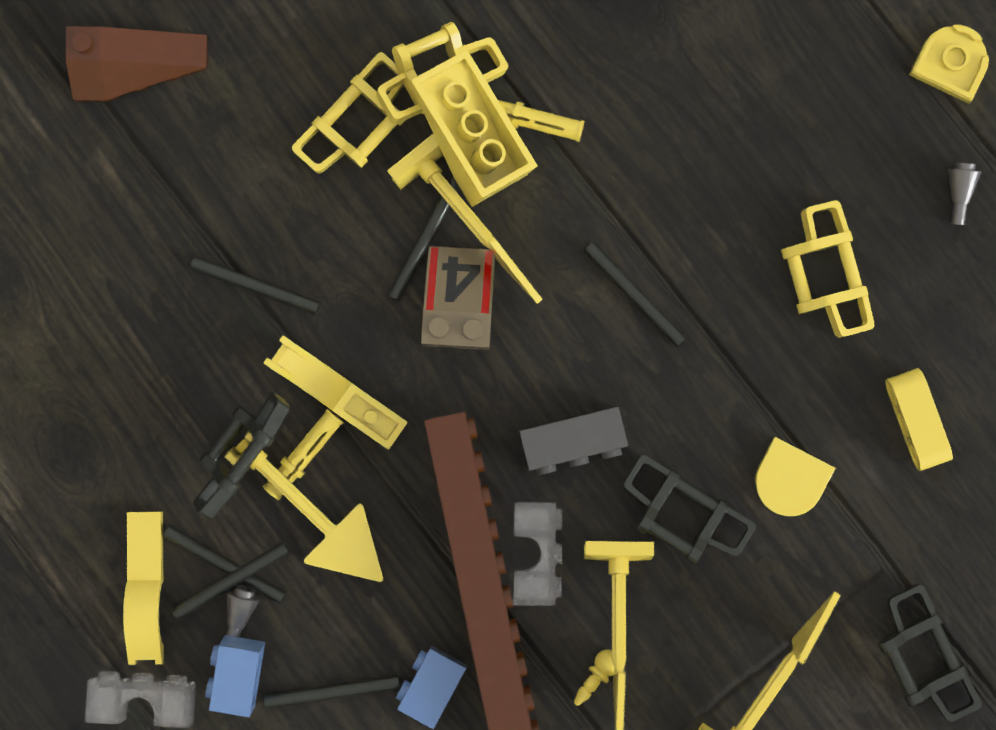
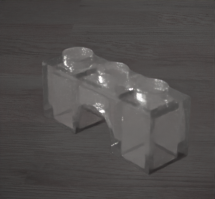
[514,502,562,606]
[85,671,196,728]

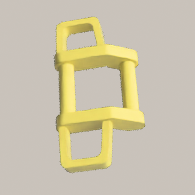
[376,22,508,124]
[292,52,405,174]
[781,201,874,338]

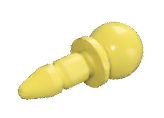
[574,649,615,706]

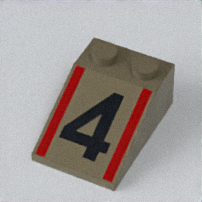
[421,246,495,350]

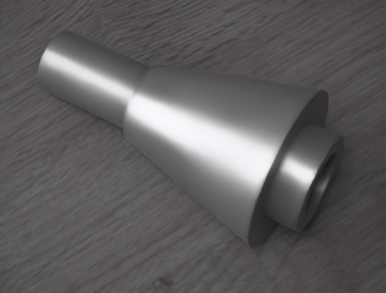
[947,162,981,225]
[226,585,260,637]

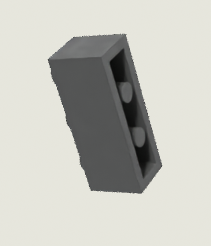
[519,407,628,476]

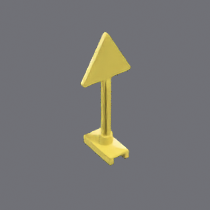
[387,134,542,304]
[225,430,383,582]
[584,541,654,730]
[698,591,841,730]

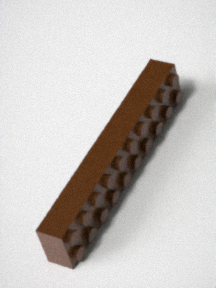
[424,412,539,730]

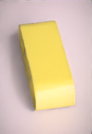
[885,368,953,471]

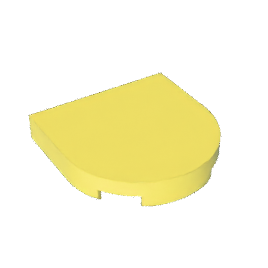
[909,25,989,104]
[755,437,835,516]

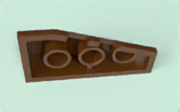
[66,26,208,102]

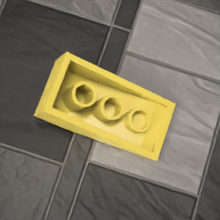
[410,50,537,207]

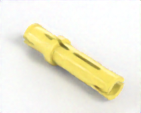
[498,100,585,142]
[263,409,344,500]

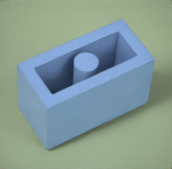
[206,635,265,718]
[396,645,467,729]

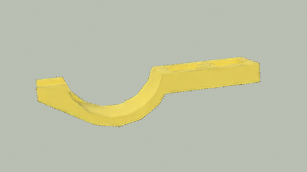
[263,335,408,450]
[123,512,164,665]

